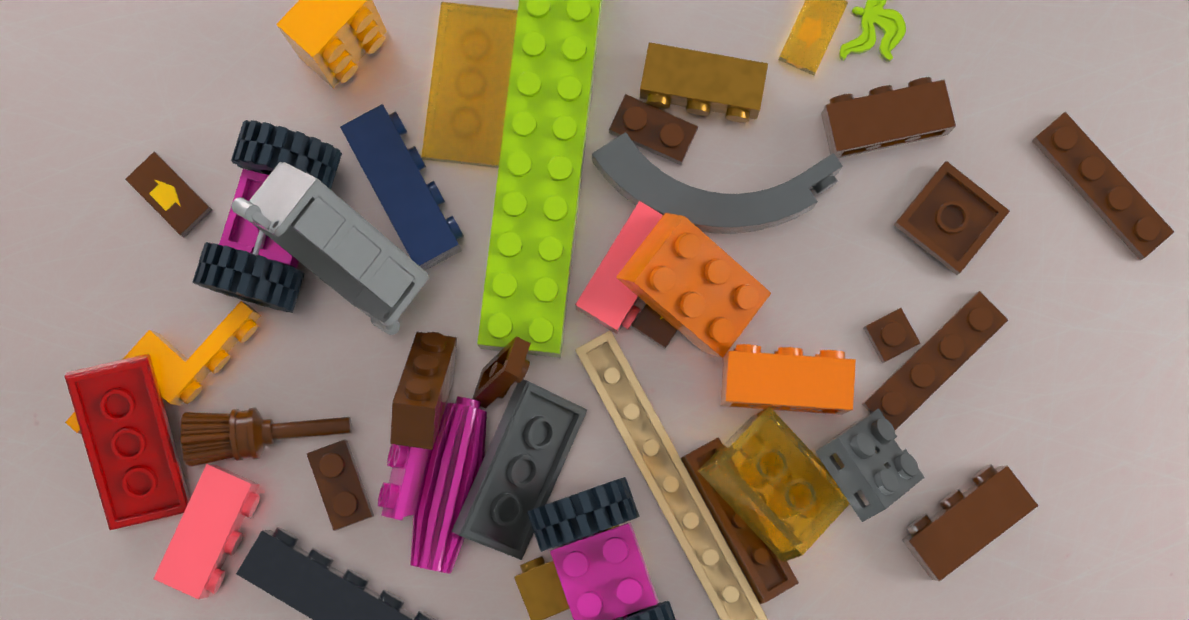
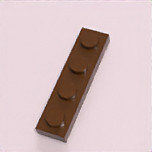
[1032,112,1174,260]
[862,291,1008,430]
[681,437,799,604]

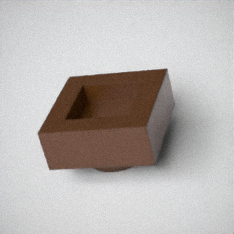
[863,308,920,363]

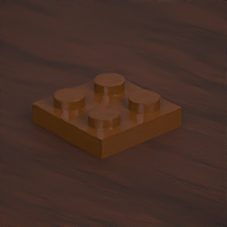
[894,161,1010,275]

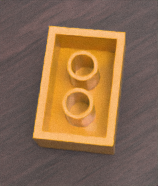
[276,0,387,88]

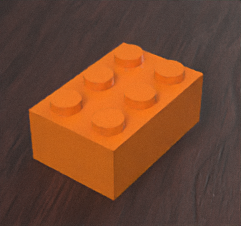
[616,213,771,358]
[720,344,856,415]

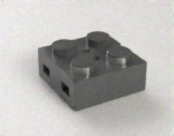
[815,408,925,522]

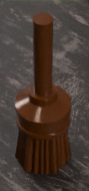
[180,408,352,467]

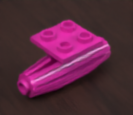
[378,396,487,574]

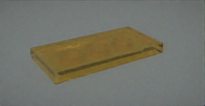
[421,2,518,168]

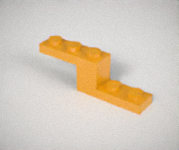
[65,301,261,434]

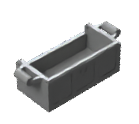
[232,162,429,335]

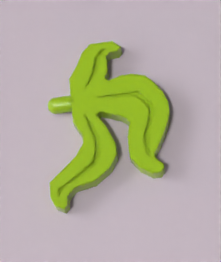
[839,0,906,62]

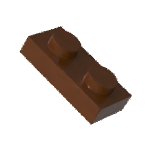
[609,94,698,165]
[472,336,531,409]
[306,439,374,531]

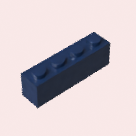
[340,104,464,270]

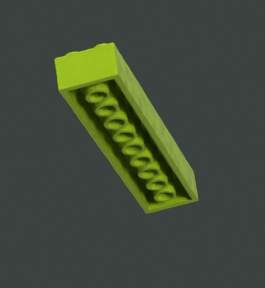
[477,0,602,358]

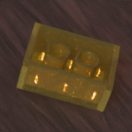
[698,406,850,562]

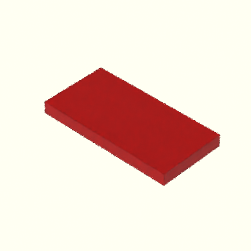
[64,354,190,530]

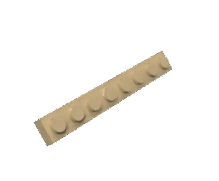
[575,330,768,620]

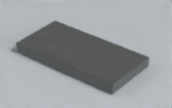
[452,379,587,560]

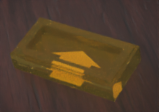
[778,0,848,76]

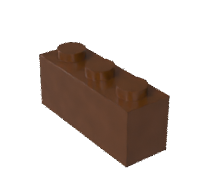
[821,77,956,158]
[390,332,457,450]
[902,464,1038,581]

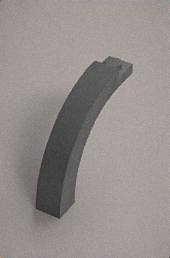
[592,132,843,234]

